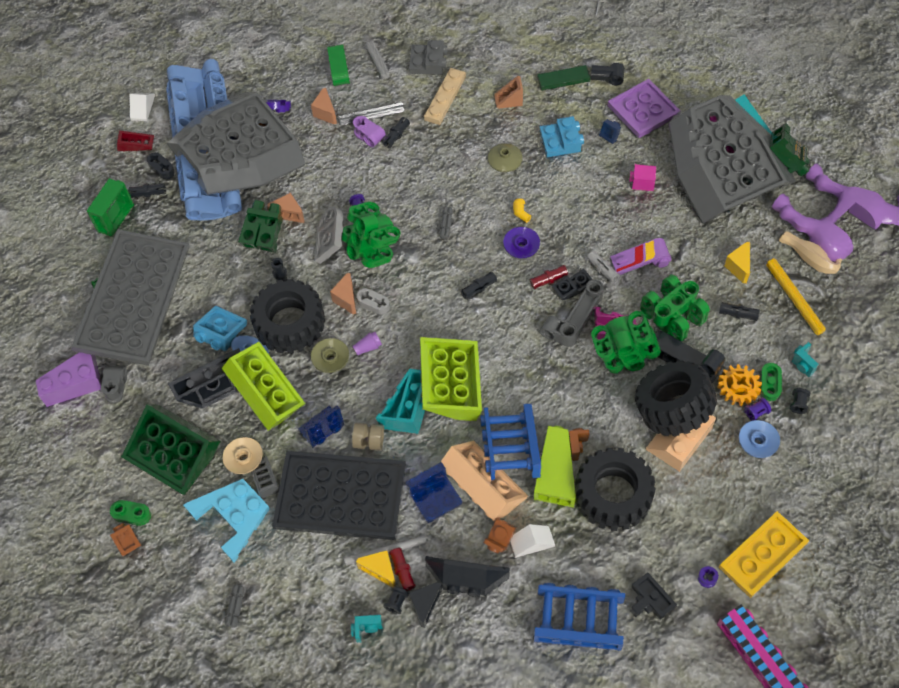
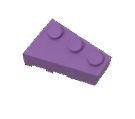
[35,352,102,407]

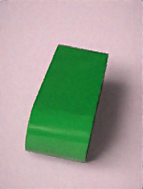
[327,44,350,86]

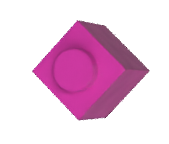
[629,164,656,191]

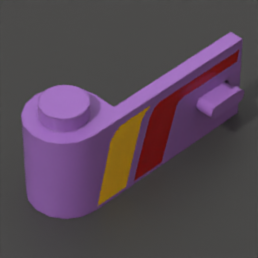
[610,238,671,275]

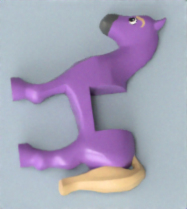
[772,163,899,274]

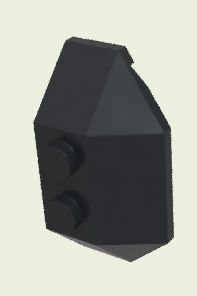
[168,348,241,409]
[425,556,510,597]

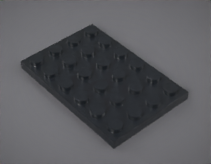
[272,451,406,540]

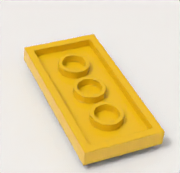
[718,511,809,598]

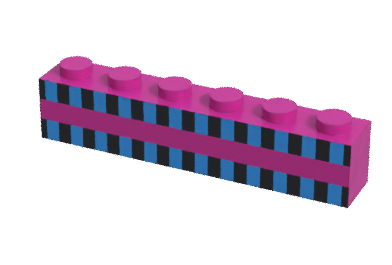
[717,604,809,688]

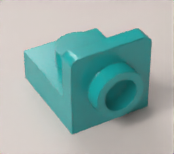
[351,615,383,643]

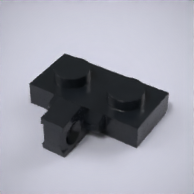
[630,572,677,620]

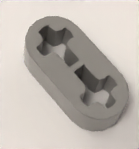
[357,288,390,315]

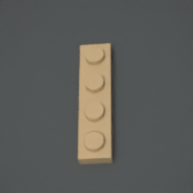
[424,68,466,125]

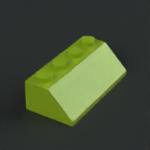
[222,342,306,431]

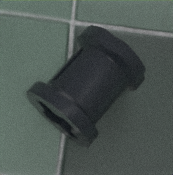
[790,388,811,414]
[383,586,409,615]

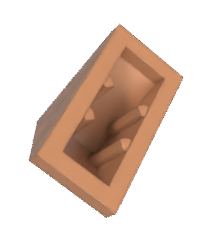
[494,76,523,109]
[311,88,337,124]
[267,193,305,223]
[330,273,356,314]

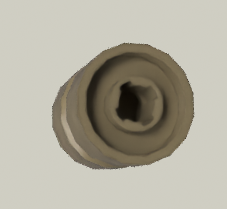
[352,423,384,450]

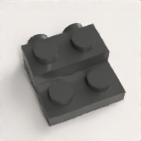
[409,40,447,75]

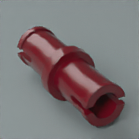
[529,265,568,290]
[389,548,416,592]

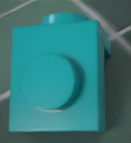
[792,342,819,377]

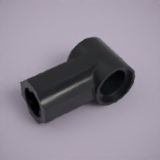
[591,63,625,86]

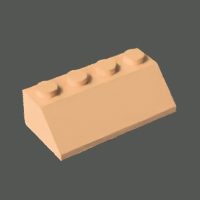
[439,441,528,521]

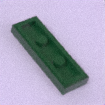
[537,65,591,91]

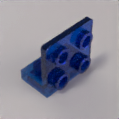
[298,405,344,448]
[406,462,462,523]

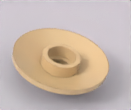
[223,437,263,474]

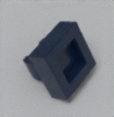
[599,119,621,144]

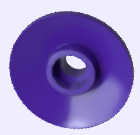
[503,227,540,258]

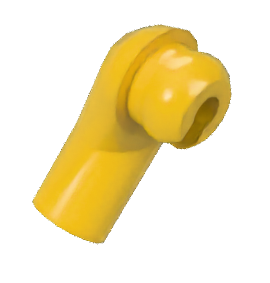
[513,198,531,223]

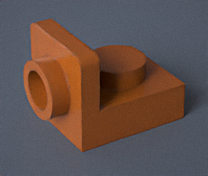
[569,428,589,461]
[483,518,517,553]
[110,523,141,557]

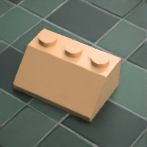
[646,415,716,472]

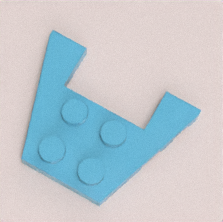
[183,479,270,563]

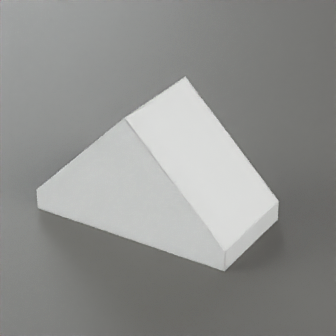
[130,92,155,121]
[510,524,555,558]

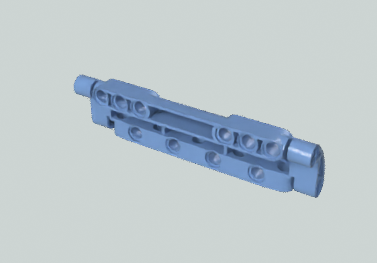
[166,59,242,221]

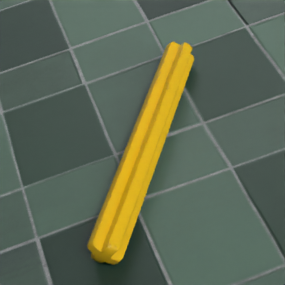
[766,258,826,335]

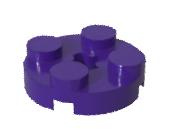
[266,100,291,112]

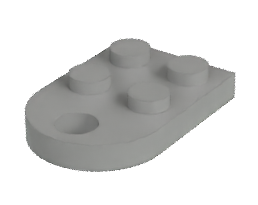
[314,206,343,264]

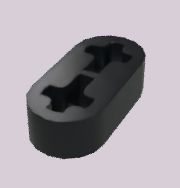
[147,152,175,179]

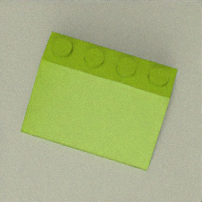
[420,337,482,421]

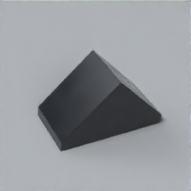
[409,582,442,628]

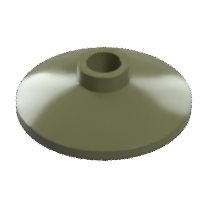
[488,143,523,172]
[311,338,349,373]

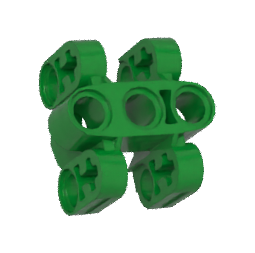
[341,202,401,268]
[640,274,710,342]
[591,311,661,374]

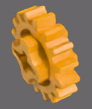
[717,364,762,406]

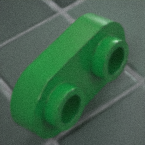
[760,363,782,401]
[110,500,151,526]

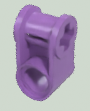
[353,116,386,147]

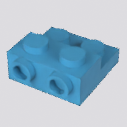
[539,116,584,157]
[193,306,247,351]

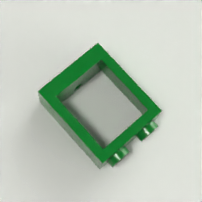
[87,178,134,237]

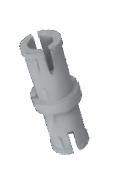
[587,250,620,284]

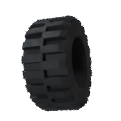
[250,279,325,354]
[635,360,717,436]
[575,447,656,531]

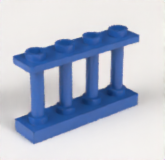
[480,404,541,480]
[534,583,625,651]

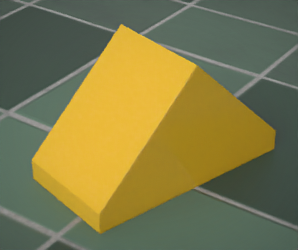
[724,242,750,283]
[356,550,396,587]

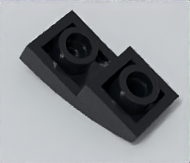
[552,268,593,301]

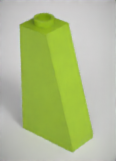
[534,426,576,508]

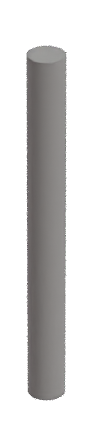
[344,535,427,565]

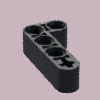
[648,330,725,383]

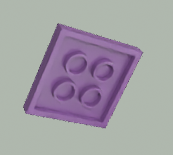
[607,79,681,138]

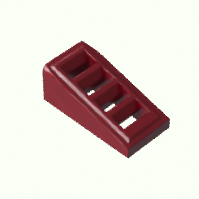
[117,130,154,151]

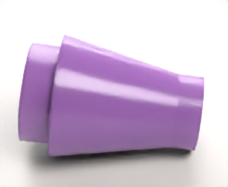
[353,332,382,355]

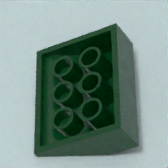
[121,404,221,495]

